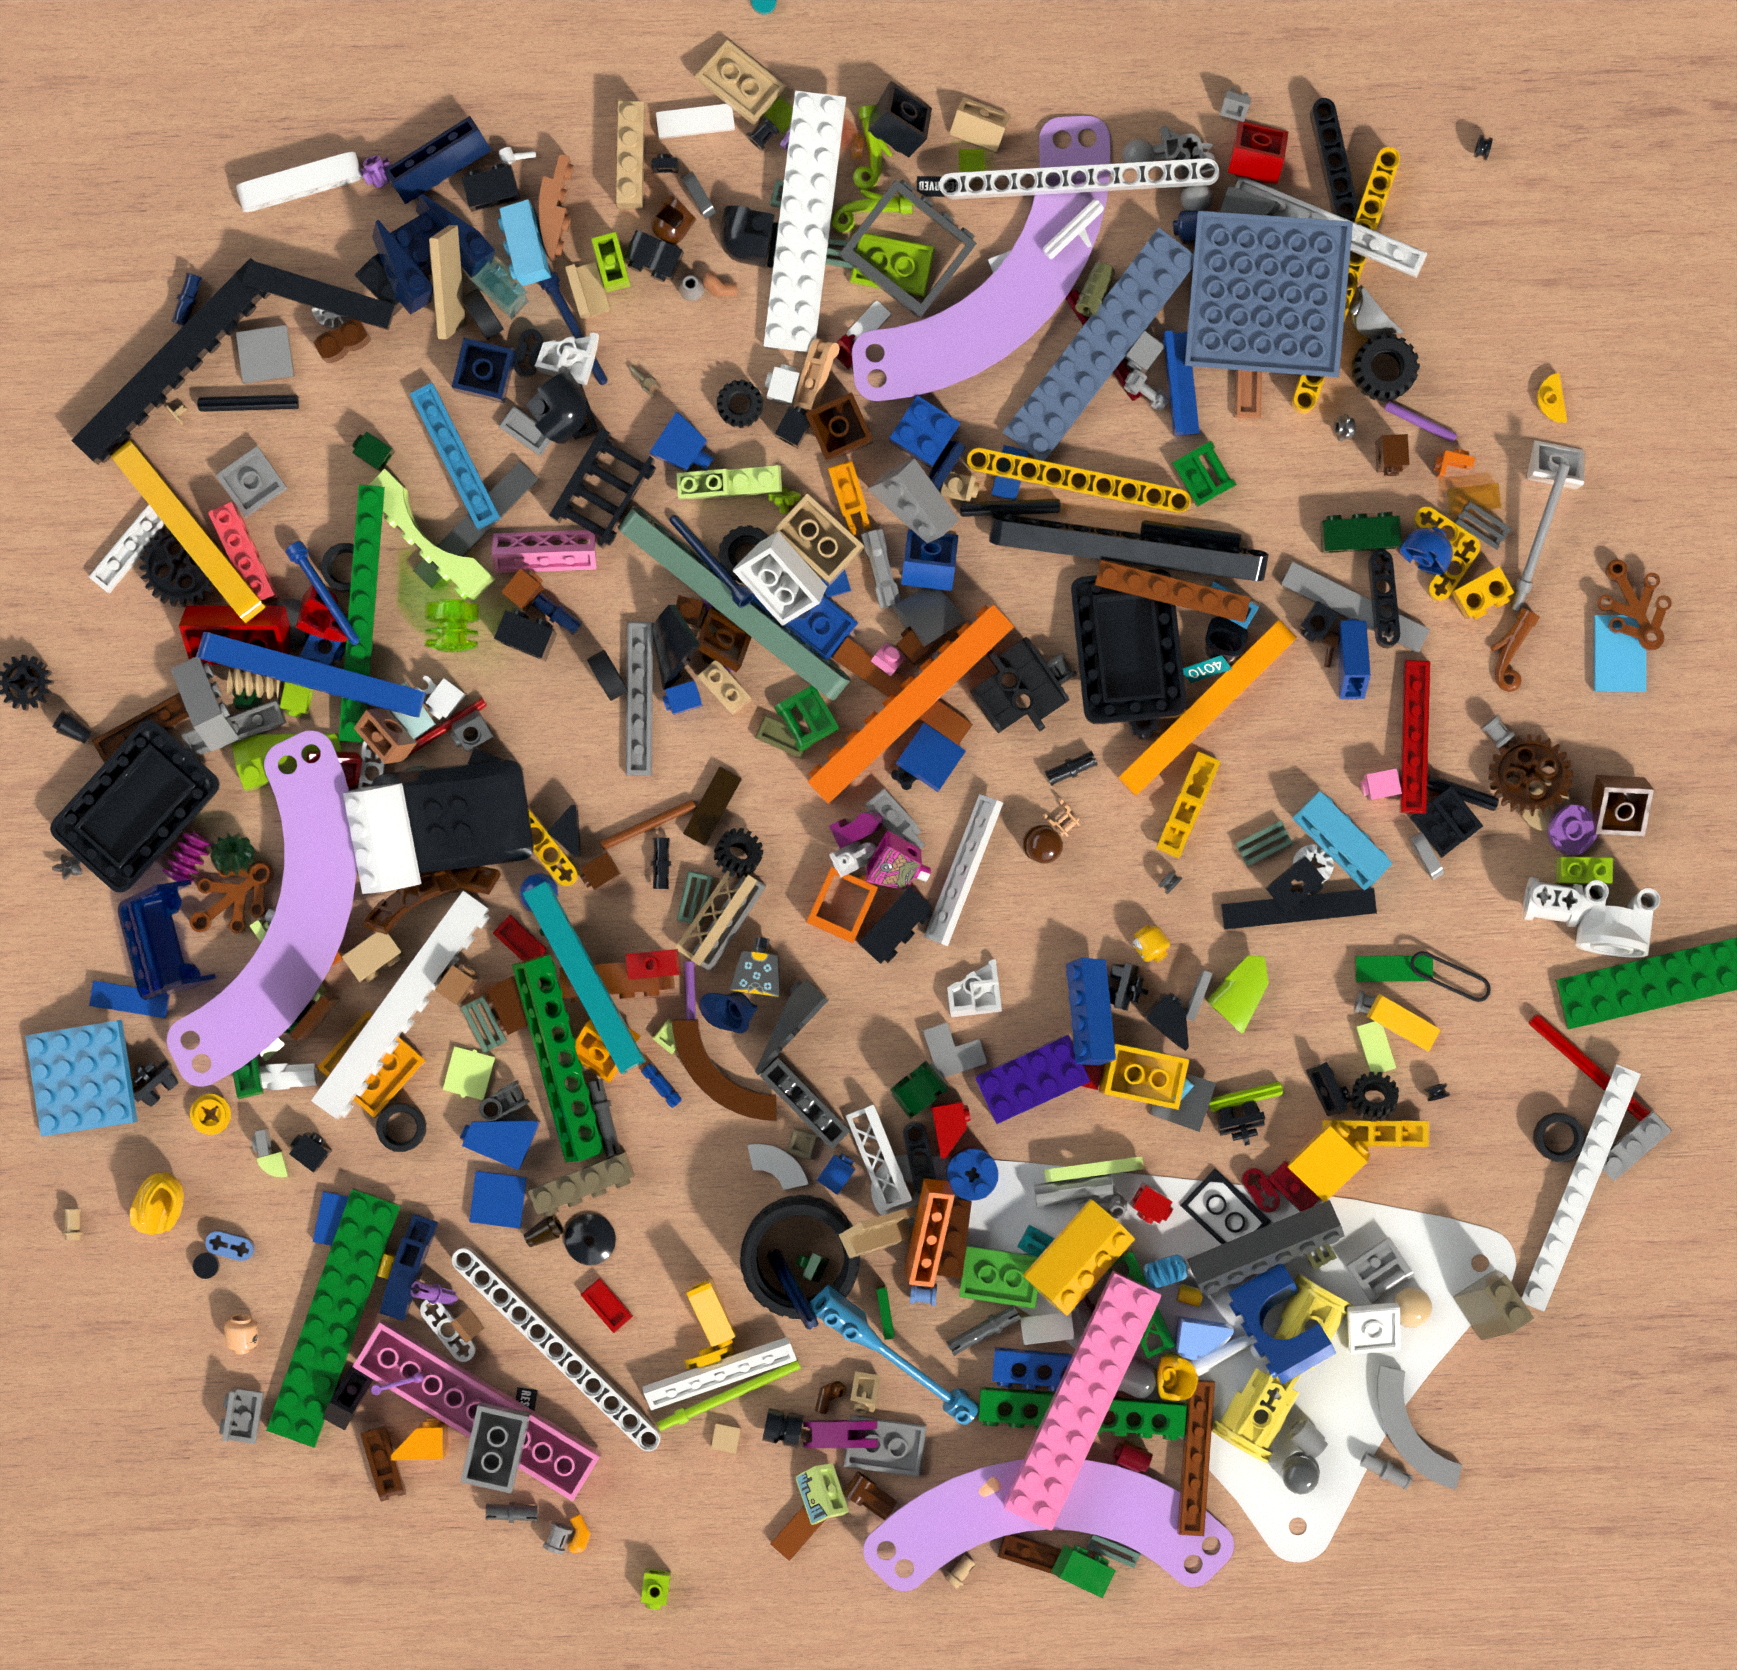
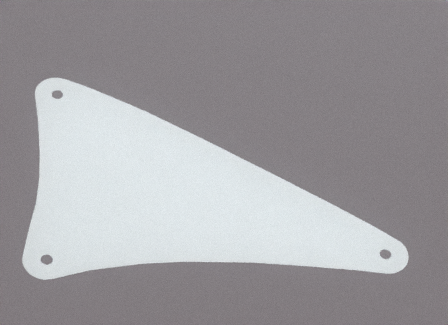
[871,1155,1516,1562]

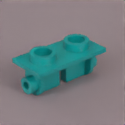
[1017,1225,1055,1256]

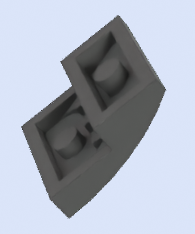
[892,588,966,647]
[1150,1073,1216,1132]

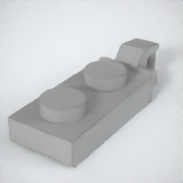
[865,788,925,849]

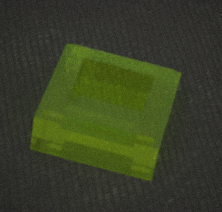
[763,97,793,134]
[958,149,985,173]

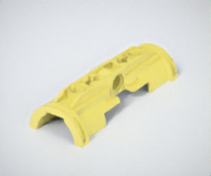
[1212,1273,1355,1463]

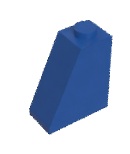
[1338,619,1371,699]
[460,1119,541,1170]

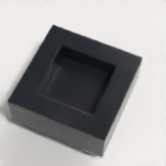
[651,154,678,173]

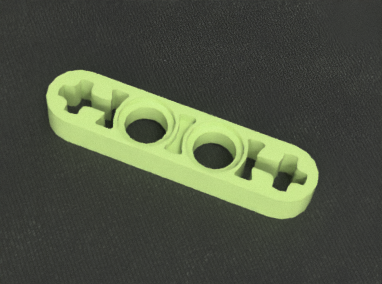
[1044,1157,1144,1183]

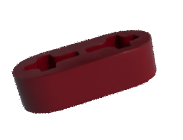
[1241,1168,1280,1212]

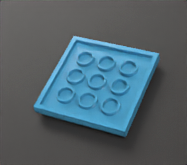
[25,1020,138,1137]

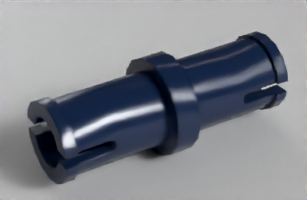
[171,273,202,326]
[532,592,582,635]

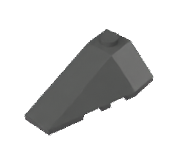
[755,979,829,1075]

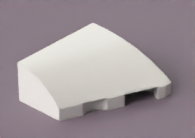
[535,332,599,385]
[947,959,1002,1017]

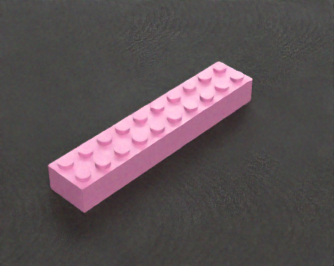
[1003,1270,1162,1531]
[353,1319,602,1501]

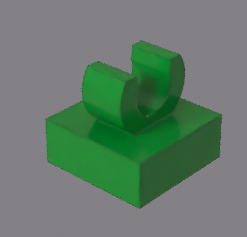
[796,1253,830,1282]

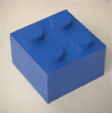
[889,395,960,469]

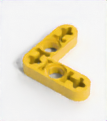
[1414,507,1480,601]

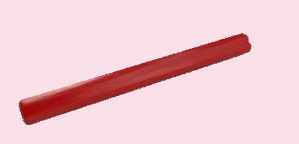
[1529,1014,1651,1121]

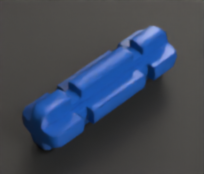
[641,1063,682,1108]

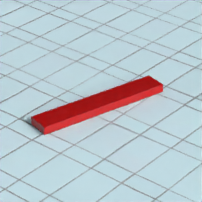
[1399,660,1431,814]

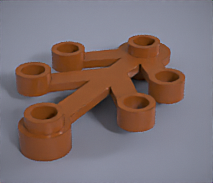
[1597,559,1672,651]
[190,861,274,933]

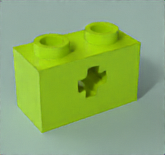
[591,232,631,293]
[1556,857,1613,884]

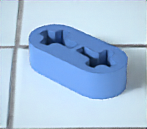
[205,1230,255,1261]

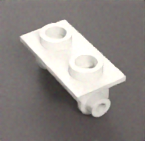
[829,840,876,877]

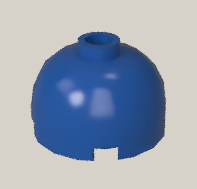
[1399,527,1453,575]

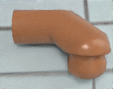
[702,271,738,297]

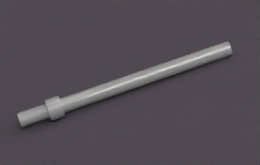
[1511,463,1570,611]

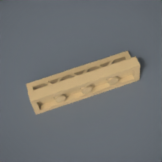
[675,870,757,966]
[839,1205,918,1258]

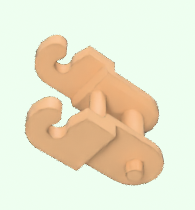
[1042,798,1080,837]

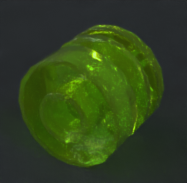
[424,599,479,652]

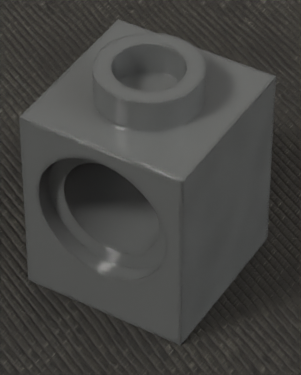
[450,709,493,752]

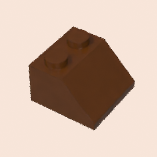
[805,392,873,460]
[1591,775,1654,836]

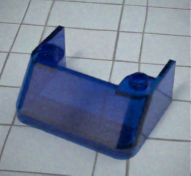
[118,880,216,1000]

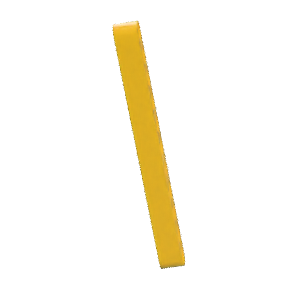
[1291,147,1400,414]

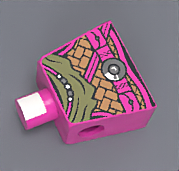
[866,831,931,890]

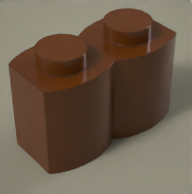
[314,319,371,363]

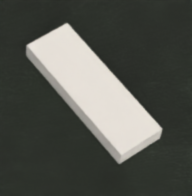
[656,104,735,139]

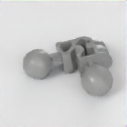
[1122,126,1215,211]

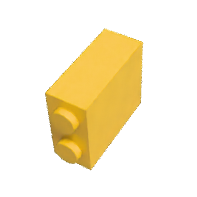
[1288,1119,1370,1202]

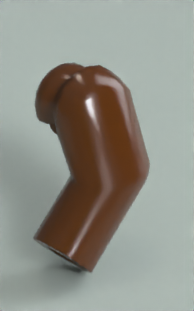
[814,1381,846,1414]

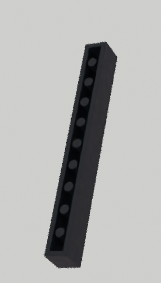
[71,258,271,465]

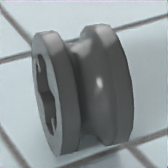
[1158,869,1182,894]

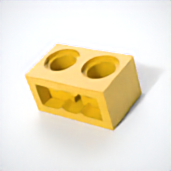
[1451,566,1514,620]

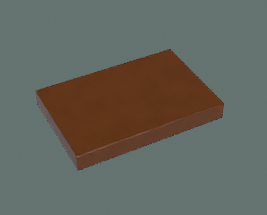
[290,994,341,1041]

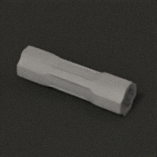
[861,529,901,609]
[1034,1174,1113,1208]

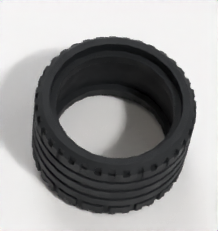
[740,1195,860,1319]

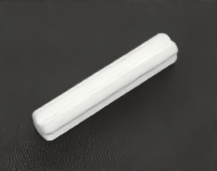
[1043,199,1104,259]

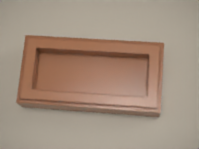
[1235,370,1262,419]

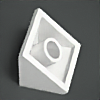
[1526,440,1585,489]

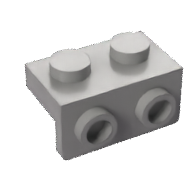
[219,1387,265,1444]

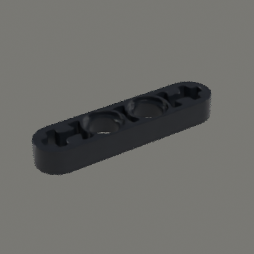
[1368,549,1401,649]

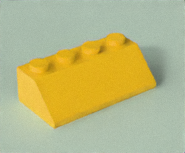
[1022,1199,1135,1316]

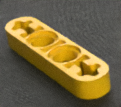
[528,808,578,886]

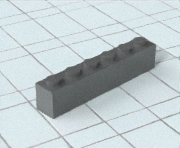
[1187,1200,1345,1296]

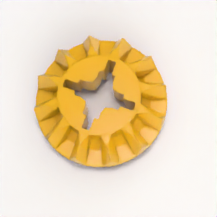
[190,1094,231,1135]

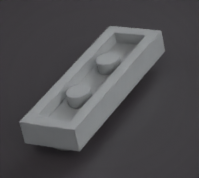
[1602,1110,1672,1181]

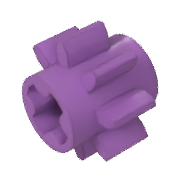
[360,155,391,187]

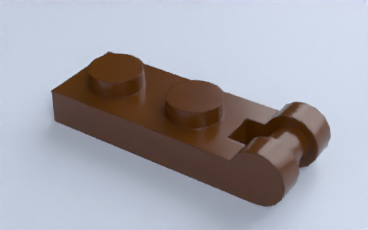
[360,1425,406,1502]

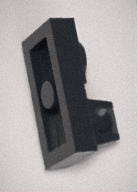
[1306,1062,1351,1116]

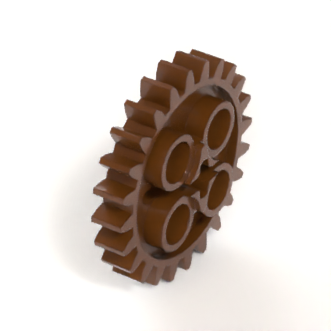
[1488,734,1573,816]

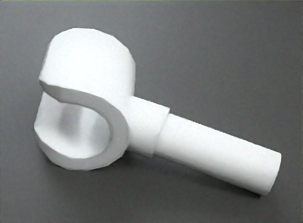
[499,147,536,165]

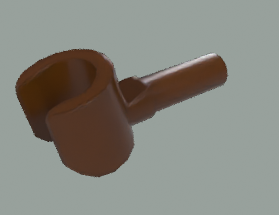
[1322,630,1339,668]

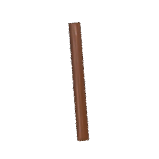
[600,799,697,850]

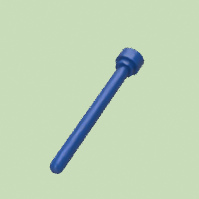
[285,541,360,645]

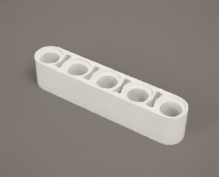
[236,152,363,212]

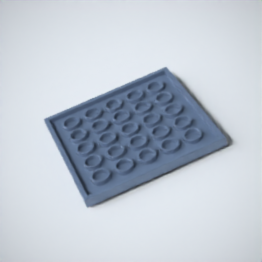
[1185,211,1353,378]

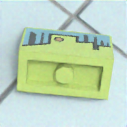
[796,1463,849,1525]

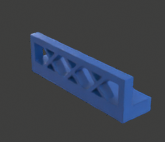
[1162,330,1200,437]

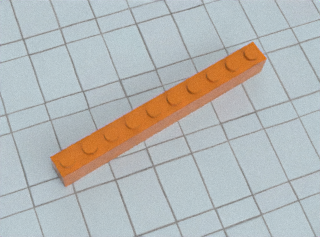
[807,604,1015,804]

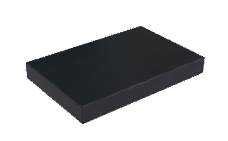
[1180,1168,1271,1245]

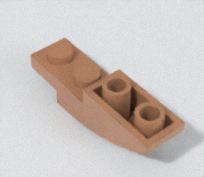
[539,154,574,262]

